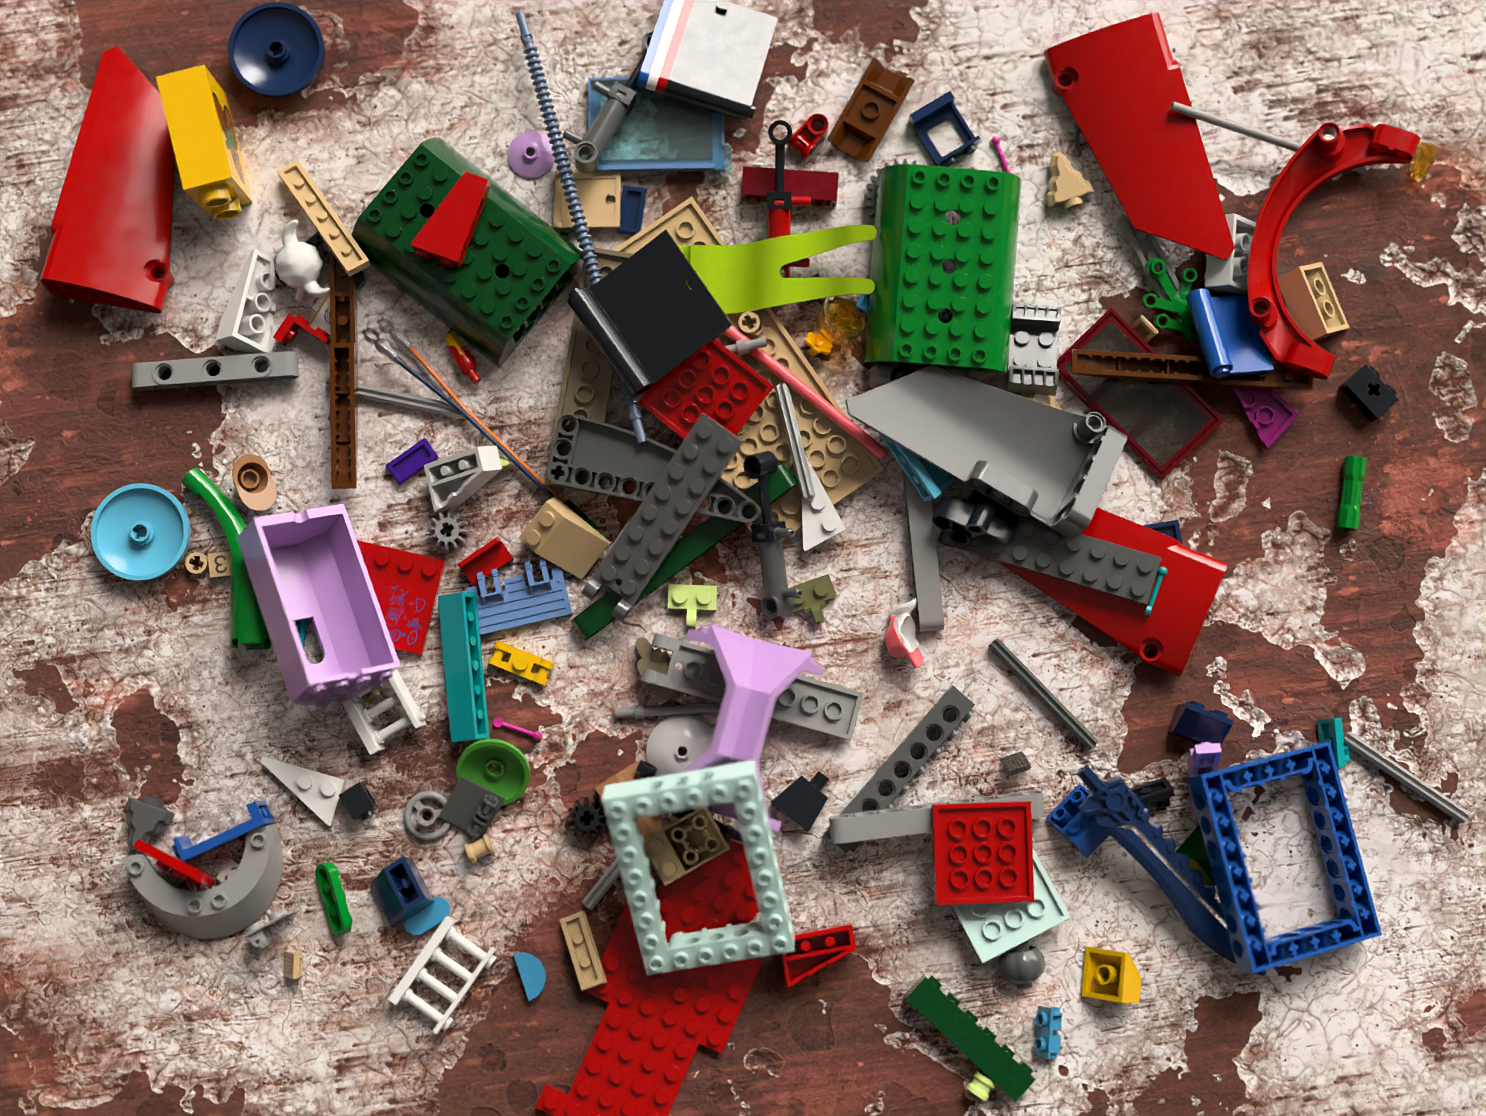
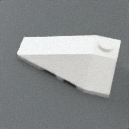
[215,249,277,354]

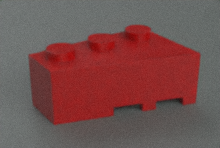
[781,922,857,987]

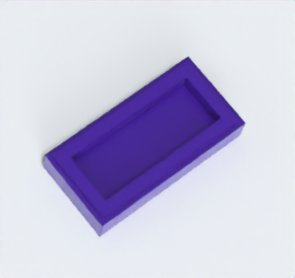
[385,438,439,486]

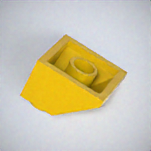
[1081,947,1141,1003]

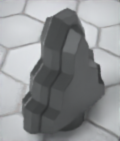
[125,795,175,855]

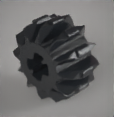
[567,797,607,839]

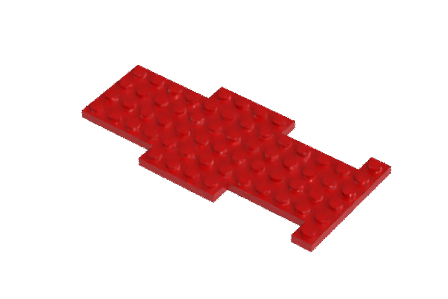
[535,839,779,1116]

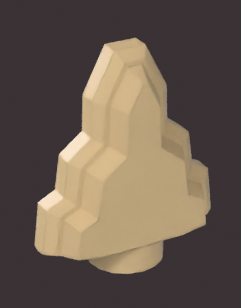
[1046,152,1094,211]

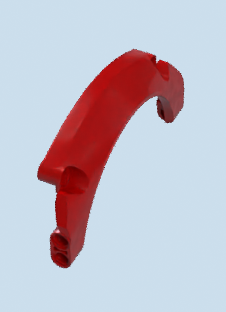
[1248,122,1420,380]

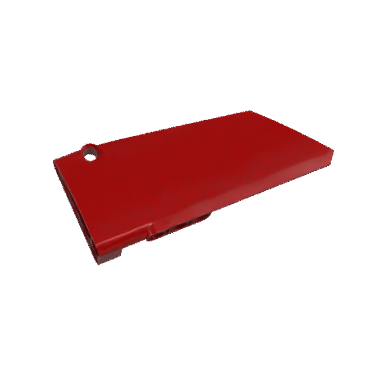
[1002,507,1228,677]

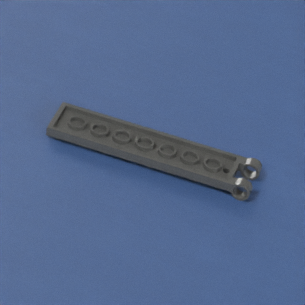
[581,413,744,622]
[938,496,1162,605]

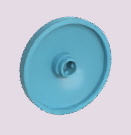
[91,483,191,581]

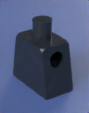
[772,771,829,832]

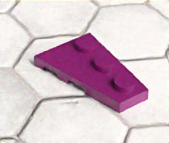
[1230,388,1299,450]

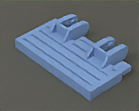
[466,558,572,635]

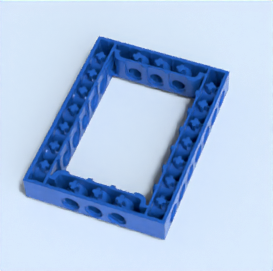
[1187,741,1382,973]

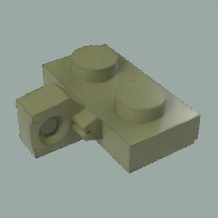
[790,574,837,624]

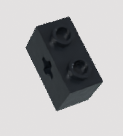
[1339,364,1399,422]

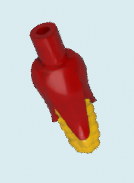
[446,333,481,384]

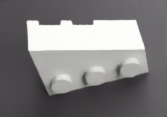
[424,446,502,512]

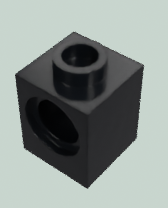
[339,782,379,822]

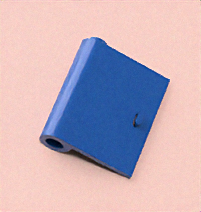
[1186,288,1274,378]

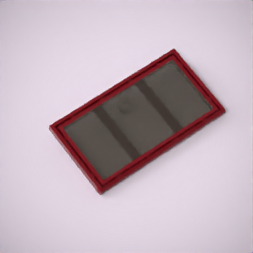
[1057,307,1223,481]

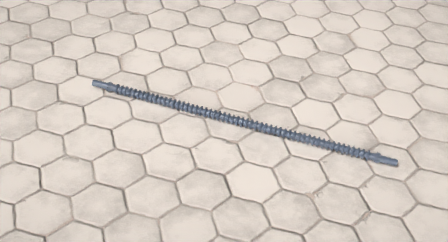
[515,11,647,444]

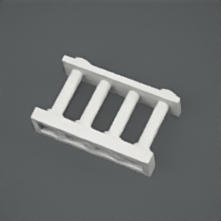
[342,670,427,755]
[388,916,497,1034]

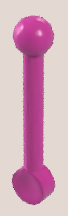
[991,136,1013,174]
[493,718,542,741]

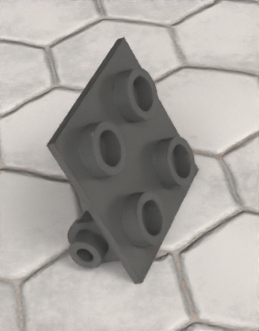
[439,776,505,840]

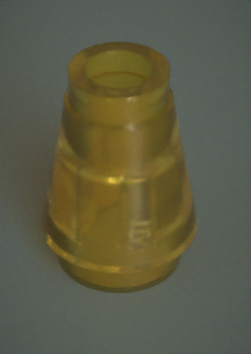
[1410,142,1439,180]

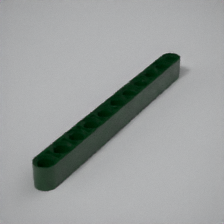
[571,463,798,641]

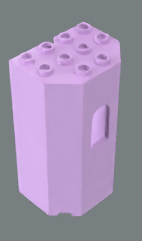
[237,504,400,707]

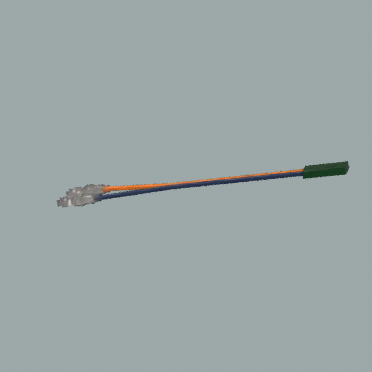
[361,316,599,531]

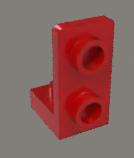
[273,314,331,347]

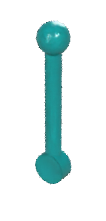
[1144,567,1167,616]

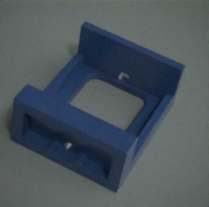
[908,91,980,167]

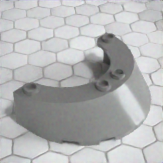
[122,824,283,939]

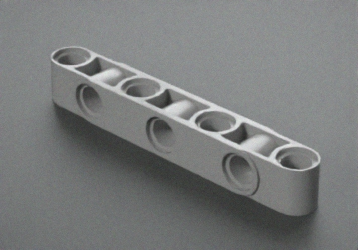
[131,351,299,391]

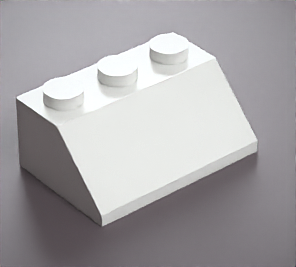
[1204,213,1256,295]

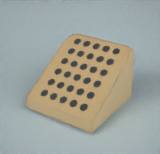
[283,951,303,979]

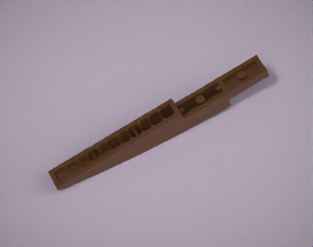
[329,249,358,489]
[1071,349,1313,391]

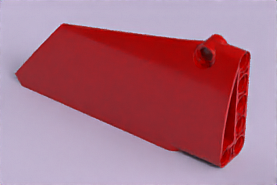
[1043,12,1235,261]
[40,46,176,314]

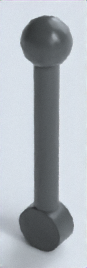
[1072,123,1082,157]

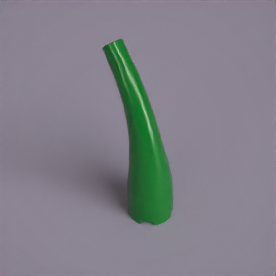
[182,467,272,650]

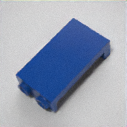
[172,800,275,862]

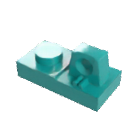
[1317,718,1350,767]

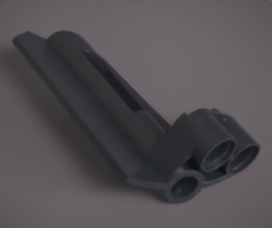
[932,489,1021,545]

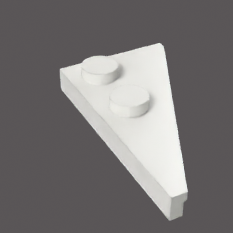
[801,457,846,552]
[261,756,346,826]

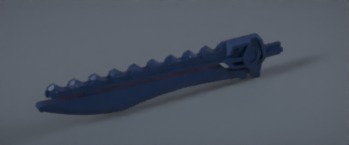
[1076,764,1266,976]

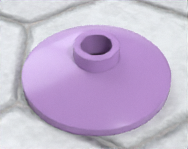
[508,131,555,179]

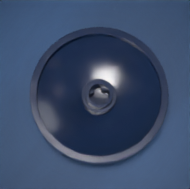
[228,2,326,98]

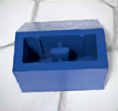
[1046,784,1120,858]

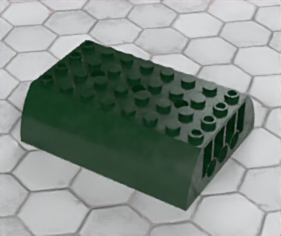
[351,137,584,368]

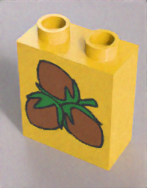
[156,65,253,220]

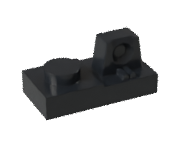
[1130,777,1175,810]

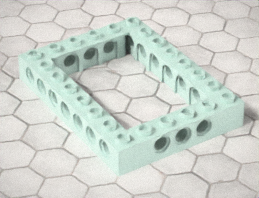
[602,760,795,975]

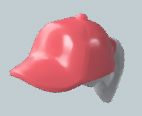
[885,598,923,668]

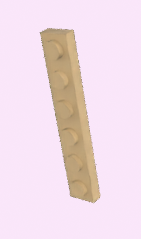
[277,160,370,277]

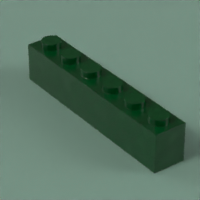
[904,974,1036,1102]

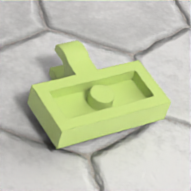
[668,584,717,627]

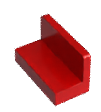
[457,537,514,586]

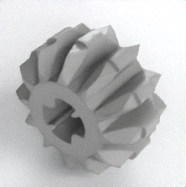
[427,510,470,552]

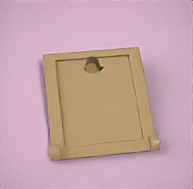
[553,170,621,230]

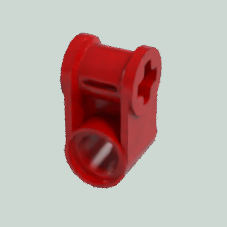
[787,113,829,160]

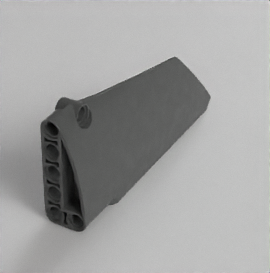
[845,365,1128,540]

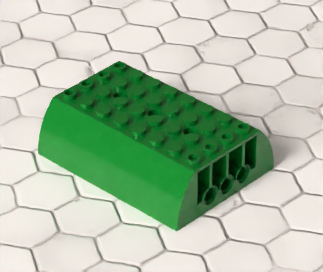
[863,164,1022,374]

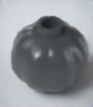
[869,362,911,389]
[998,941,1045,989]

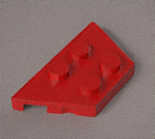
[133,839,216,889]

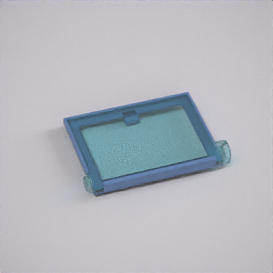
[583,77,732,172]

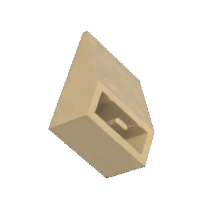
[643,806,730,885]

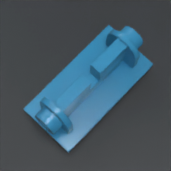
[1034,1006,1062,1059]

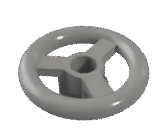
[404,791,451,840]

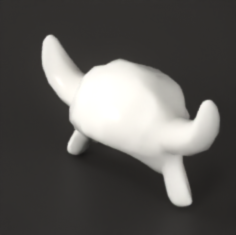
[273,220,330,302]

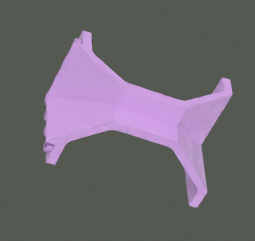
[684,624,824,831]

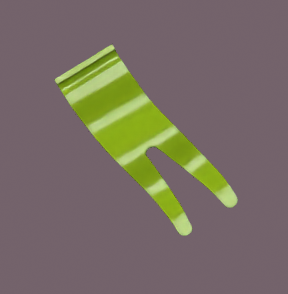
[678,225,877,314]

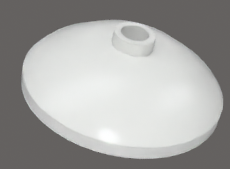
[646,715,714,777]

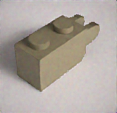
[635,637,681,705]

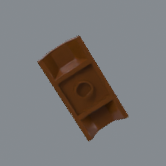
[827,57,915,163]

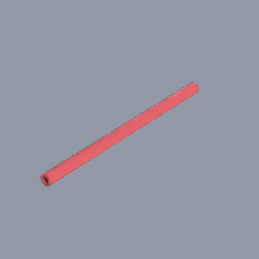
[723,326,888,460]

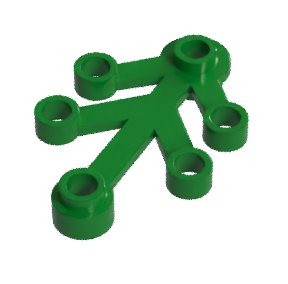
[1141,258,1204,341]

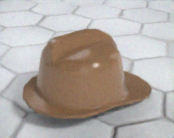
[232,454,277,511]

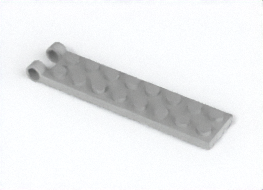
[641,633,864,741]

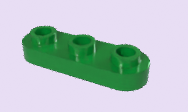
[315,862,353,936]

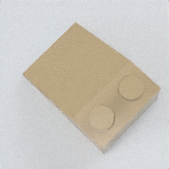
[518,496,611,580]

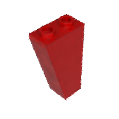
[411,171,491,268]

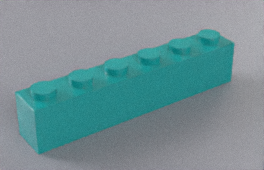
[438,592,490,742]

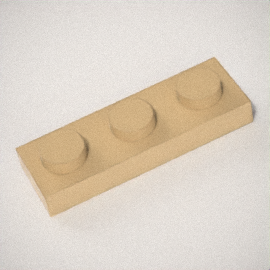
[560,911,607,991]

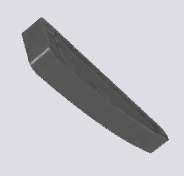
[547,414,762,524]

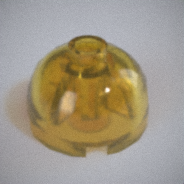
[816,297,866,345]

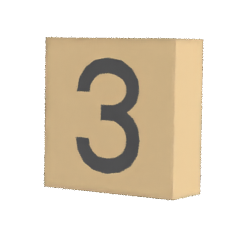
[208,551,231,578]

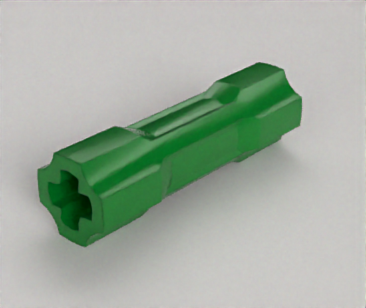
[1336,456,1367,531]

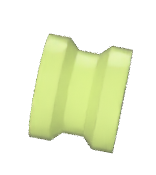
[966,1071,997,1101]

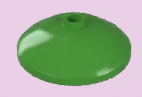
[456,739,530,806]

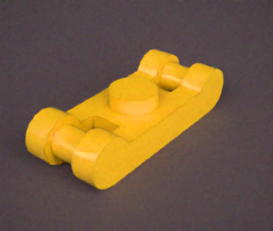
[487,640,555,686]

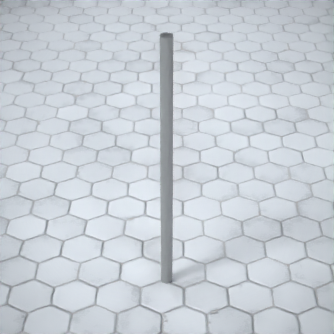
[1169,101,1367,174]

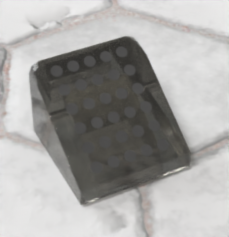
[1000,752,1031,776]

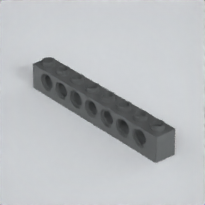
[823,685,975,853]

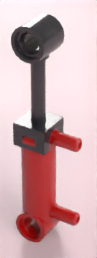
[767,120,811,278]

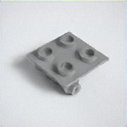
[241,909,296,949]

